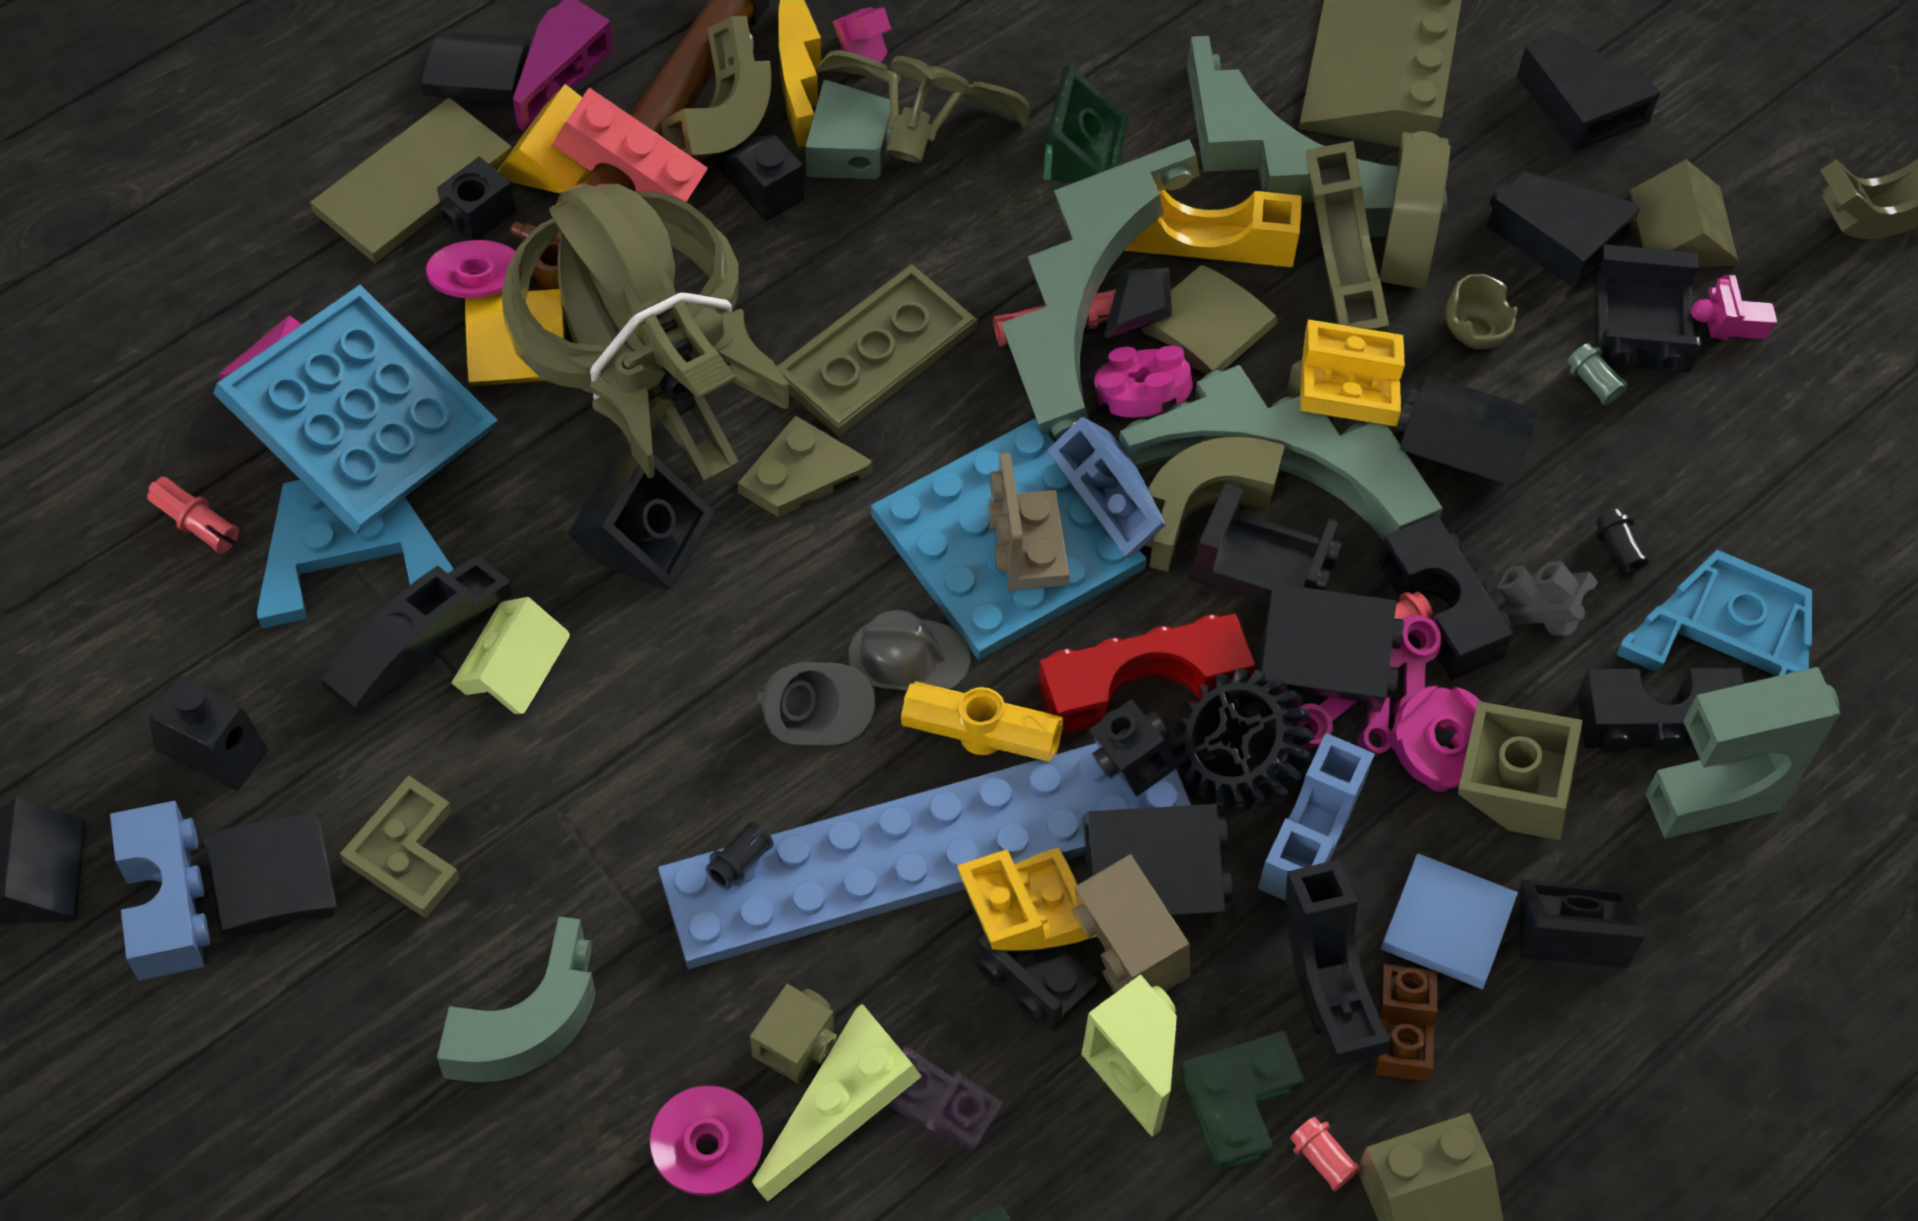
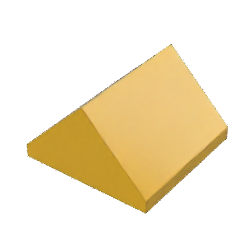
[497,84,591,193]

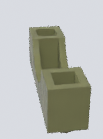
[1306,141,1389,333]

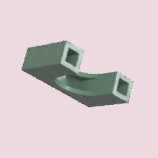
[1645,667,1840,839]

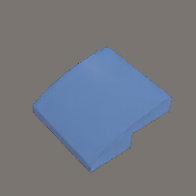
[1381,853,1518,990]

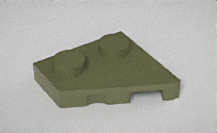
[738,416,872,517]

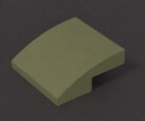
[1141,265,1278,374]

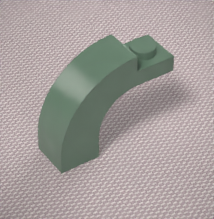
[437,917,596,1082]

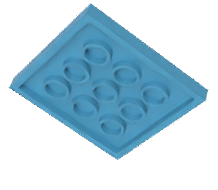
[213,285,498,534]
[871,418,1147,661]

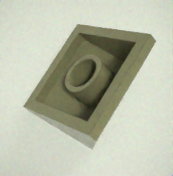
[1628,159,1738,267]

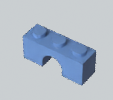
[1258,733,1375,901]
[110,801,211,981]

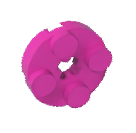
[1094,345,1193,417]
[1389,686,1481,792]

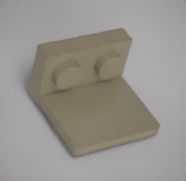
[988,452,1069,591]

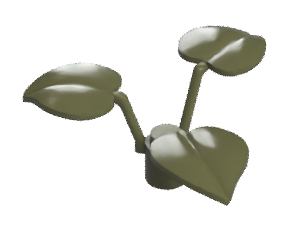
[817,50,1030,163]

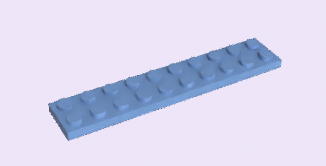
[658,743,1191,970]

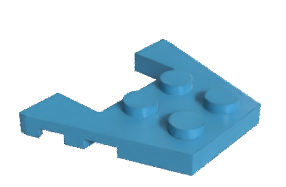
[257,480,454,629]
[1616,550,1812,676]

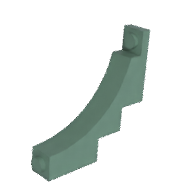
[1187,36,1447,237]
[1001,139,1200,440]

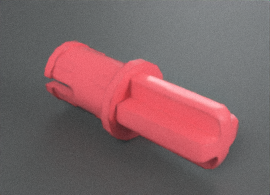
[147,477,239,554]

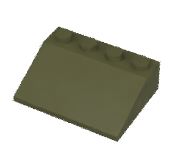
[1299,0,1462,147]

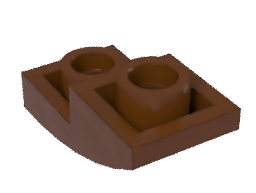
[1375,964,1437,1082]

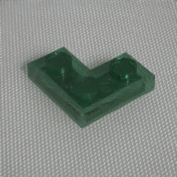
[1180,1031,1304,1170]

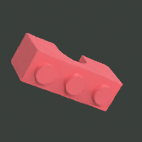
[552,88,708,202]

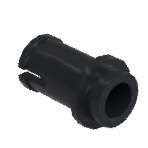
[1596,509,1649,576]
[706,821,774,890]

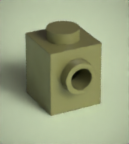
[750,984,837,1084]

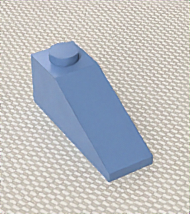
[1047,417,1166,558]

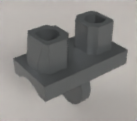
[1497,561,1598,636]

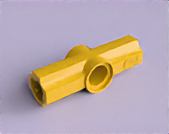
[901,681,1063,762]

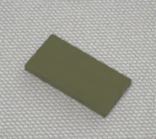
[310,97,512,264]
[777,264,977,438]

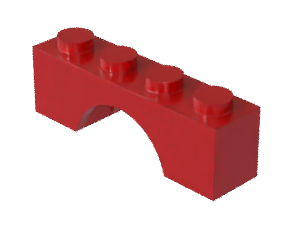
[1037,613,1255,735]

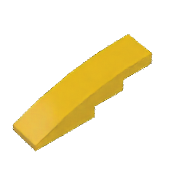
[779,0,821,148]

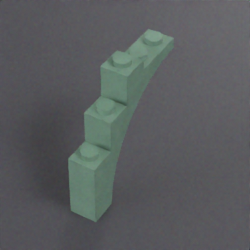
[1119,365,1443,541]

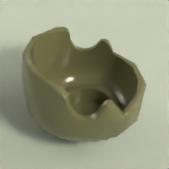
[1444,274,1518,350]

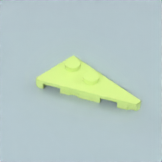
[752,1004,922,1201]

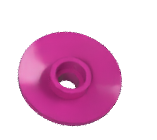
[426,240,516,298]
[650,1086,763,1196]

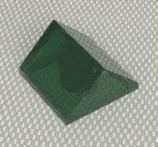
[1043,64,1129,184]

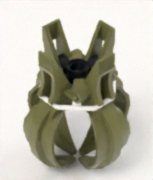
[502,183,789,483]

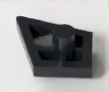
[1103,268,1172,341]

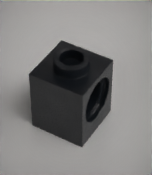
[437,156,516,240]

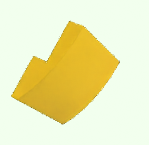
[465,289,565,386]
[1300,319,1405,427]
[957,847,1097,951]

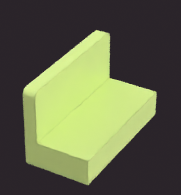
[451,597,570,714]

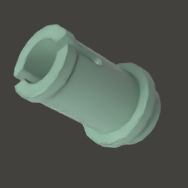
[1567,343,1628,405]

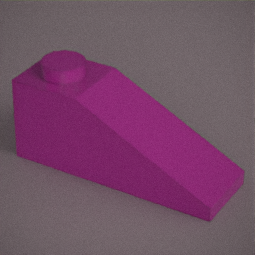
[513,0,614,133]

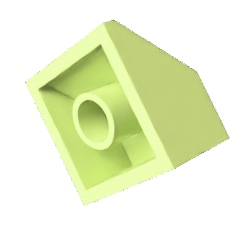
[1082,974,1177,1137]

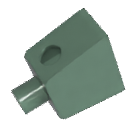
[805,80,892,179]

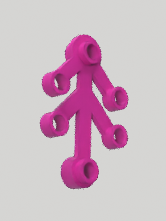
[1300,615,1441,757]

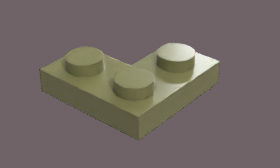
[340,775,460,919]

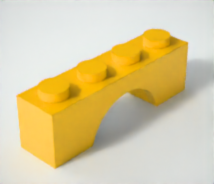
[1124,189,1302,267]

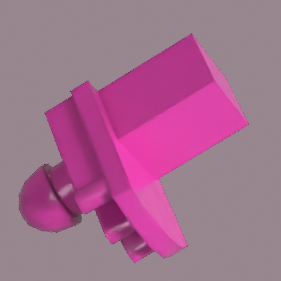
[833,7,891,62]
[1690,275,1777,341]

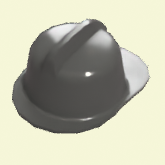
[848,610,971,691]
[756,662,875,745]

